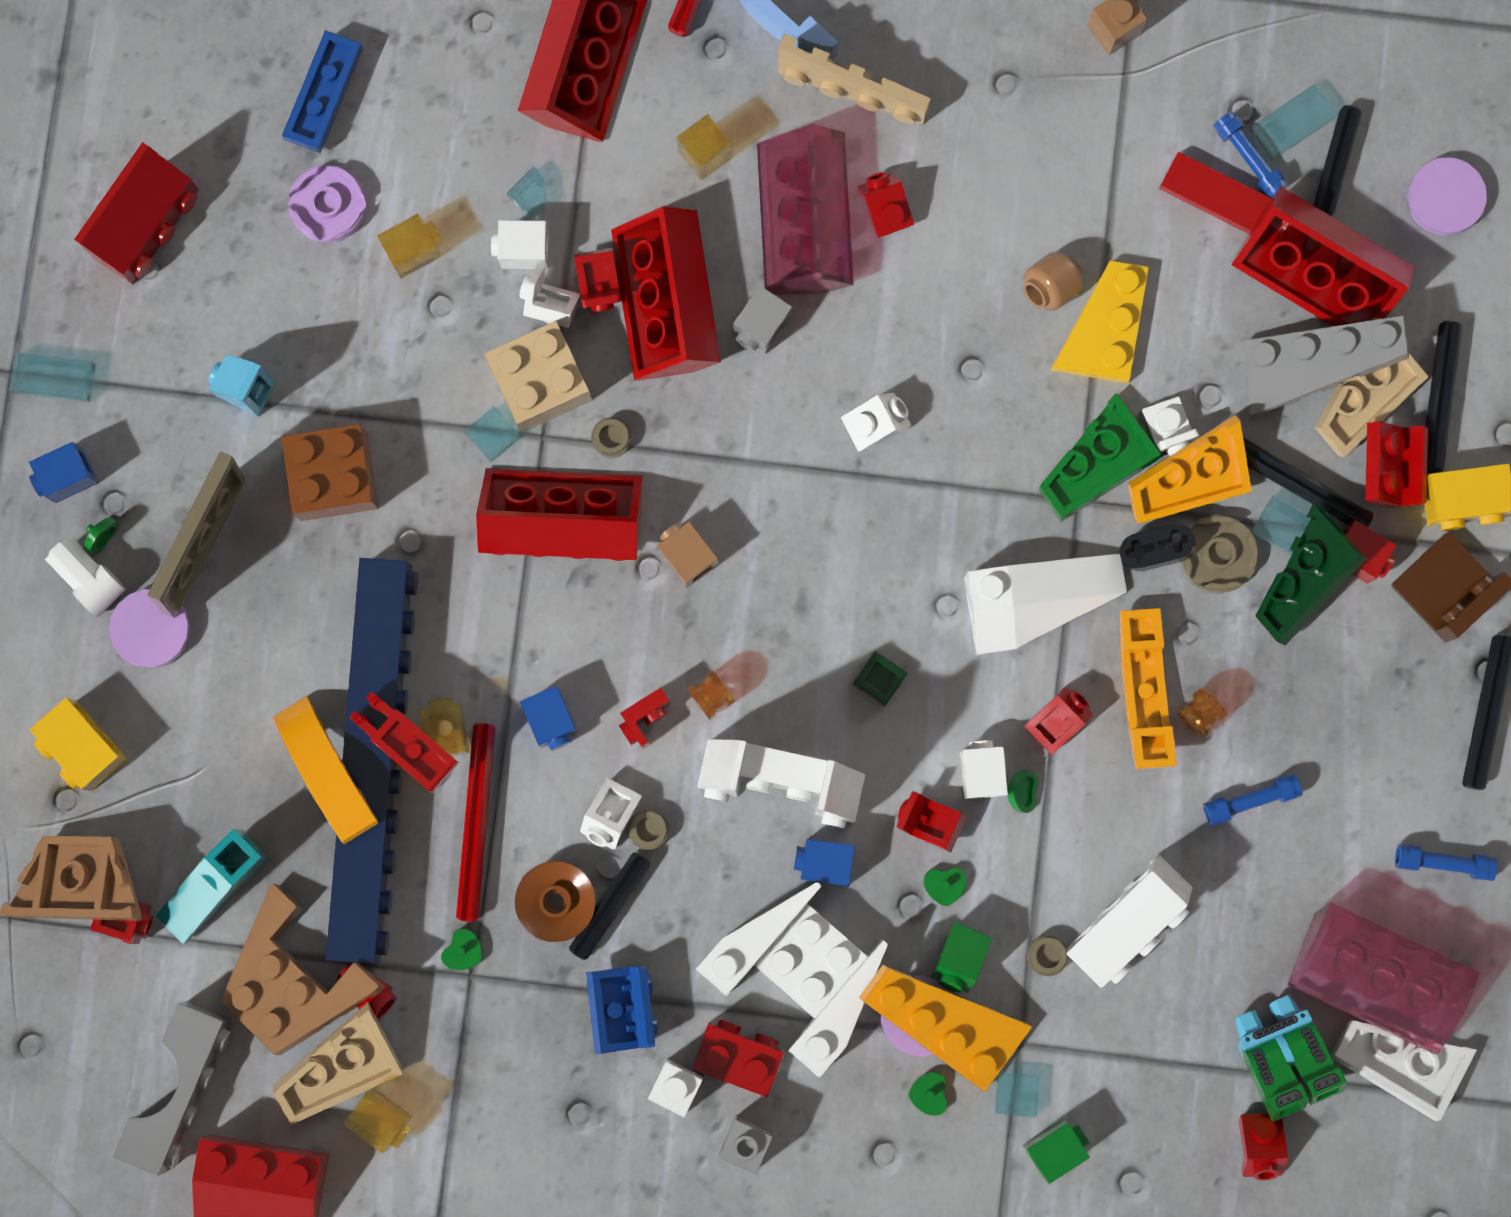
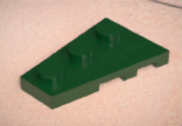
[1255,504,1367,646]

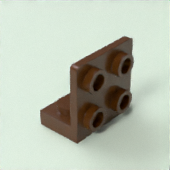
[1391,532,1511,643]

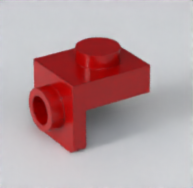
[857,172,914,238]
[574,248,621,312]
[897,791,967,853]
[90,901,154,944]
[1239,1114,1289,1181]

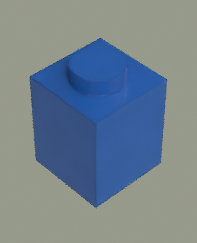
[29,442,98,503]
[519,685,578,751]
[794,839,855,887]

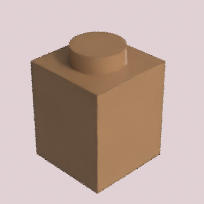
[1087,0,1147,55]
[657,522,719,588]

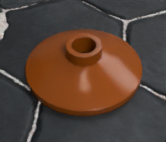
[515,861,596,942]

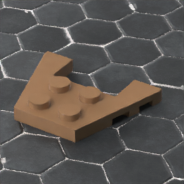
[220,884,385,1055]

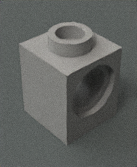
[733,285,792,354]
[718,1116,773,1175]

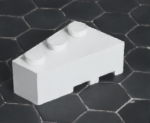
[1066,854,1193,988]

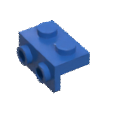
[586,965,658,1054]

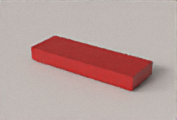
[1159,152,1271,234]

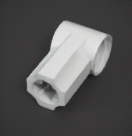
[45,536,127,617]

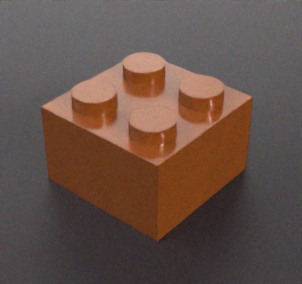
[281,424,378,521]

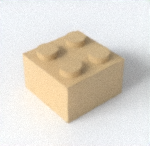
[484,321,592,433]

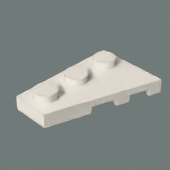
[1330,1020,1477,1121]

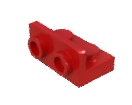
[1365,421,1428,508]
[692,1018,785,1098]

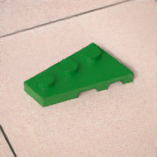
[1039,393,1161,522]

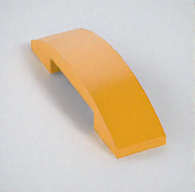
[1119,608,1177,770]
[273,696,379,845]

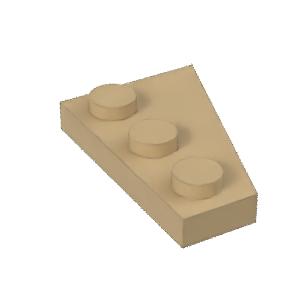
[1314,318,1429,457]
[273,1002,403,1125]

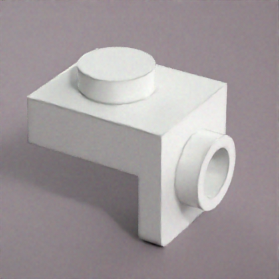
[520,264,581,328]
[841,393,911,452]

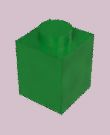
[931,922,992,993]
[1023,1119,1090,1184]

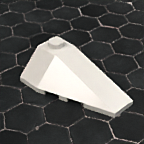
[964,553,1127,655]

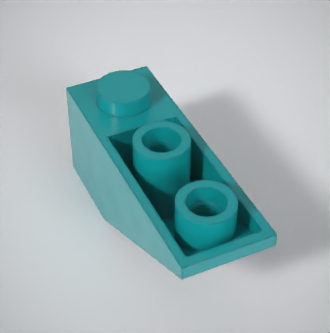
[156,829,271,944]

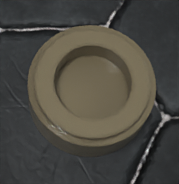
[591,417,631,458]
[629,810,669,850]
[1027,935,1068,976]

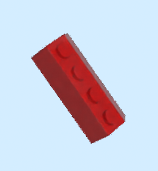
[517,0,647,142]
[1231,186,1415,326]
[611,206,721,381]
[476,468,643,561]

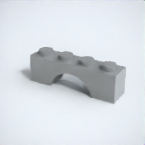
[113,1001,232,1176]

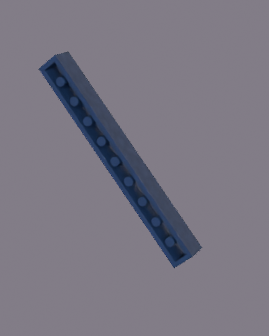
[326,558,418,964]

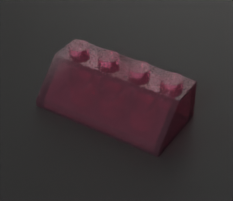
[757,124,854,295]
[1287,902,1480,1055]

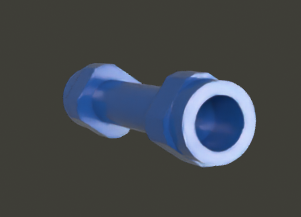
[1213,111,1289,198]
[1203,773,1303,826]
[1395,844,1498,881]

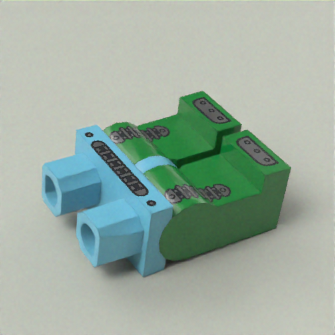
[1235,995,1347,1122]

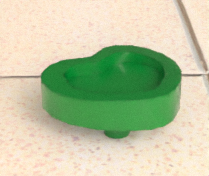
[84,517,119,556]
[1007,770,1038,813]
[923,868,966,906]
[441,928,482,970]
[908,1072,947,1116]

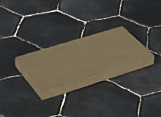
[147,451,246,618]

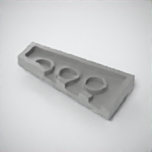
[1243,316,1409,419]

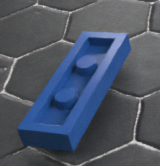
[282,30,363,154]

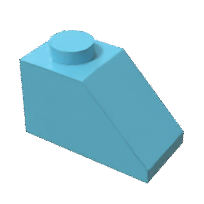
[209,354,276,417]

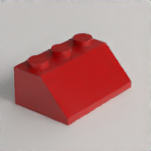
[74,142,199,285]
[192,1134,329,1217]

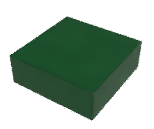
[852,651,908,707]

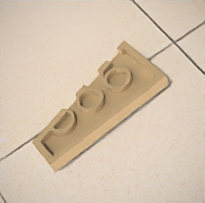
[778,34,931,124]

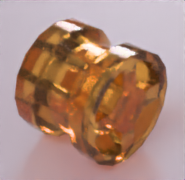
[686,670,735,720]
[1177,688,1228,739]

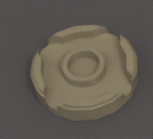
[1179,514,1260,594]

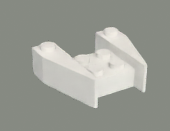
[697,739,865,829]
[696,882,888,1078]

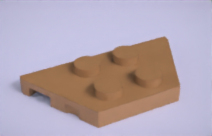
[0,836,141,921]

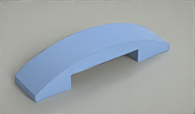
[739,0,838,60]

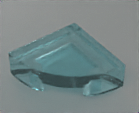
[507,166,546,221]

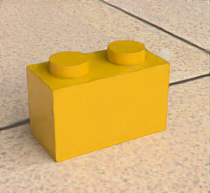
[1424,464,1511,531]
[29,697,128,791]

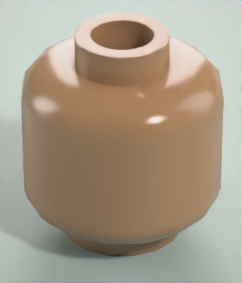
[1023,252,1082,311]

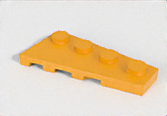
[859,965,1032,1092]

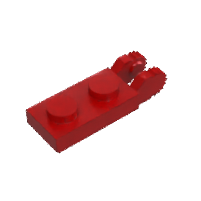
[349,692,459,793]

